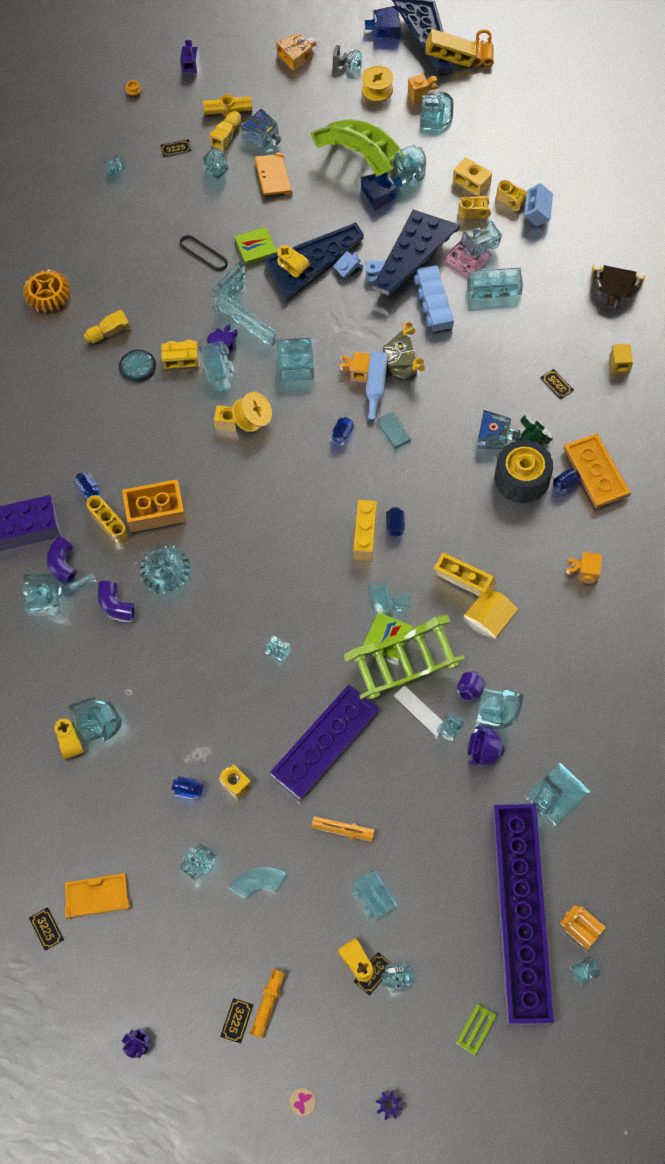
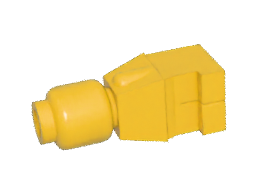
[209,111,241,151]
[83,309,131,344]

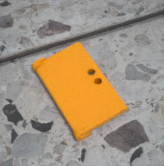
[254,153,293,195]
[65,873,130,920]

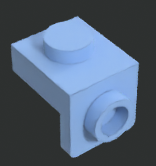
[333,251,364,279]

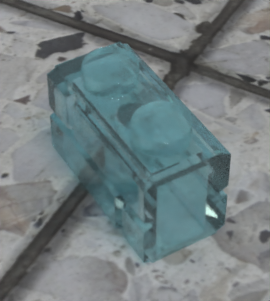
[351,870,397,922]

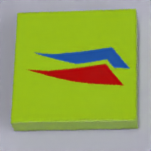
[234,227,277,265]
[363,612,414,662]

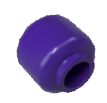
[456,671,485,701]

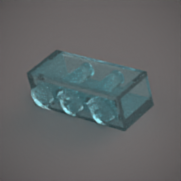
[468,267,523,299]

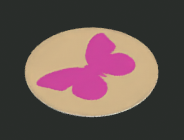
[289,1088,316,1116]

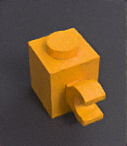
[408,74,438,104]
[339,352,370,382]
[566,552,602,584]

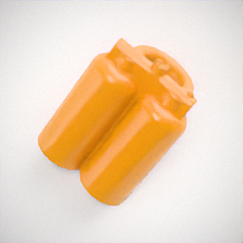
[472,29,494,66]
[560,905,606,950]

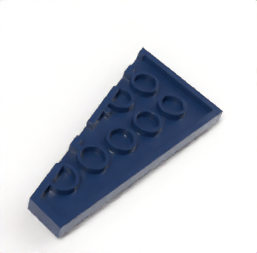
[392,0,454,74]
[373,209,460,296]
[264,222,364,300]

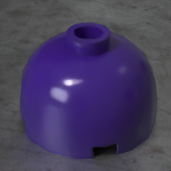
[468,726,505,767]

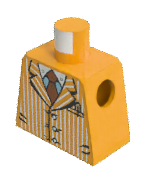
[276,34,316,72]

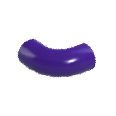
[47,536,77,586]
[98,581,135,622]

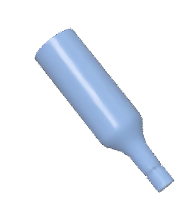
[366,351,388,421]

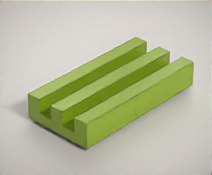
[456,1003,496,1055]

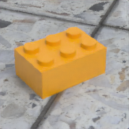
[122,479,186,533]

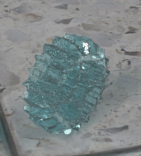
[139,544,191,595]

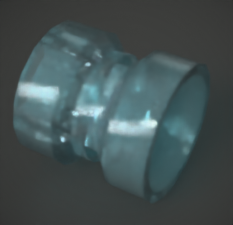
[104,154,126,176]
[265,636,291,662]
[437,712,464,741]
[570,956,601,986]

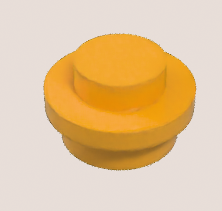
[125,80,142,96]

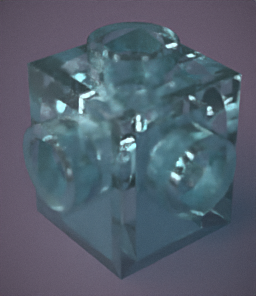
[203,148,229,179]
[179,843,216,880]

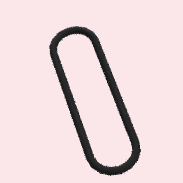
[179,235,228,270]

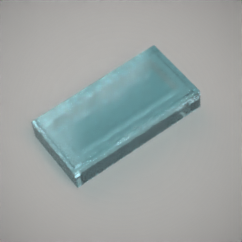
[377,412,411,449]

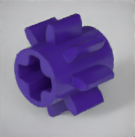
[122,1029,150,1058]
[375,1091,403,1120]

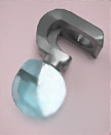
[333,45,362,70]

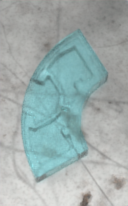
[229,867,287,900]

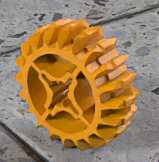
[23,269,70,314]

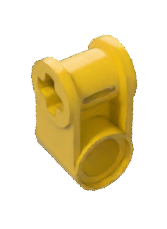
[496,180,527,211]
[458,196,491,220]
[277,245,310,277]
[54,719,84,760]
[337,938,373,982]

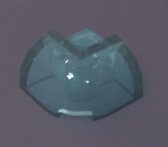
[420,91,454,130]
[394,145,426,185]
[23,573,62,618]
[476,688,524,729]
[69,697,122,743]

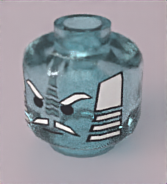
[381,961,414,993]

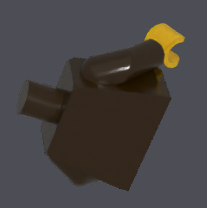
[592,265,646,309]

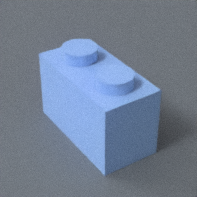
[524,183,553,227]

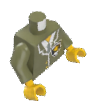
[383,322,425,379]

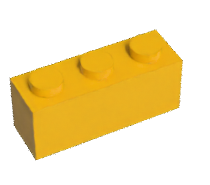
[426,29,476,68]
[353,500,377,562]
[434,552,496,600]

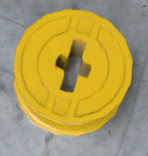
[362,65,394,101]
[232,392,272,432]

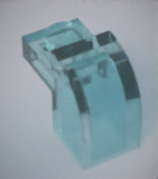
[368,582,411,617]

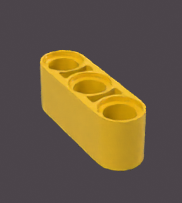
[86,495,128,544]

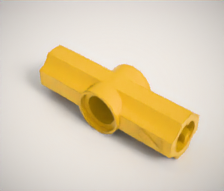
[203,94,252,117]

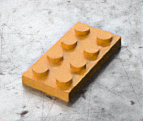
[563,433,631,508]

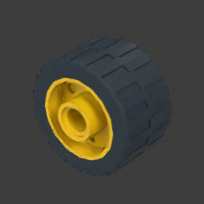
[494,440,553,503]

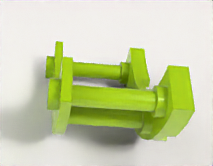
[310,119,407,176]
[343,615,465,700]

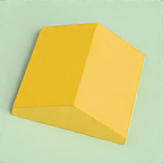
[464,590,518,639]

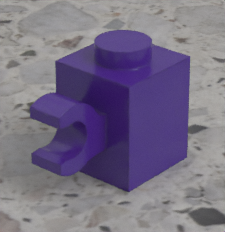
[180,40,200,73]
[207,324,238,360]

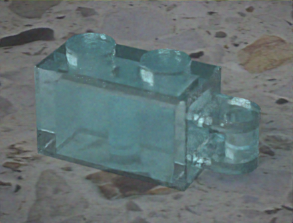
[199,341,234,393]

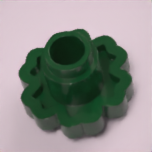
[519,415,553,444]

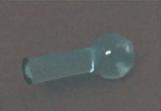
[61,573,95,597]

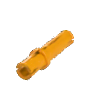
[311,816,375,842]
[249,969,286,1039]

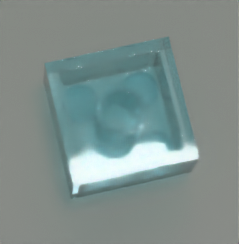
[276,338,314,382]

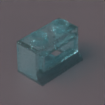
[460,220,502,257]

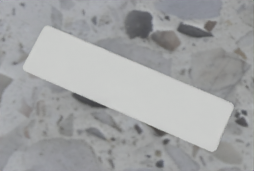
[394,686,447,736]

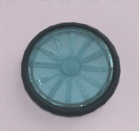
[119,349,156,381]

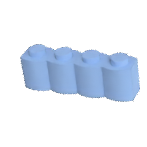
[414,265,454,332]

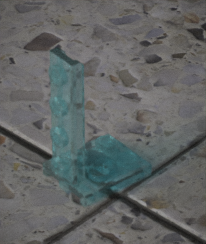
[213,261,276,346]
[525,763,590,826]

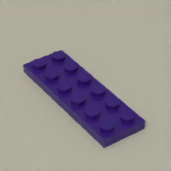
[270,684,379,800]

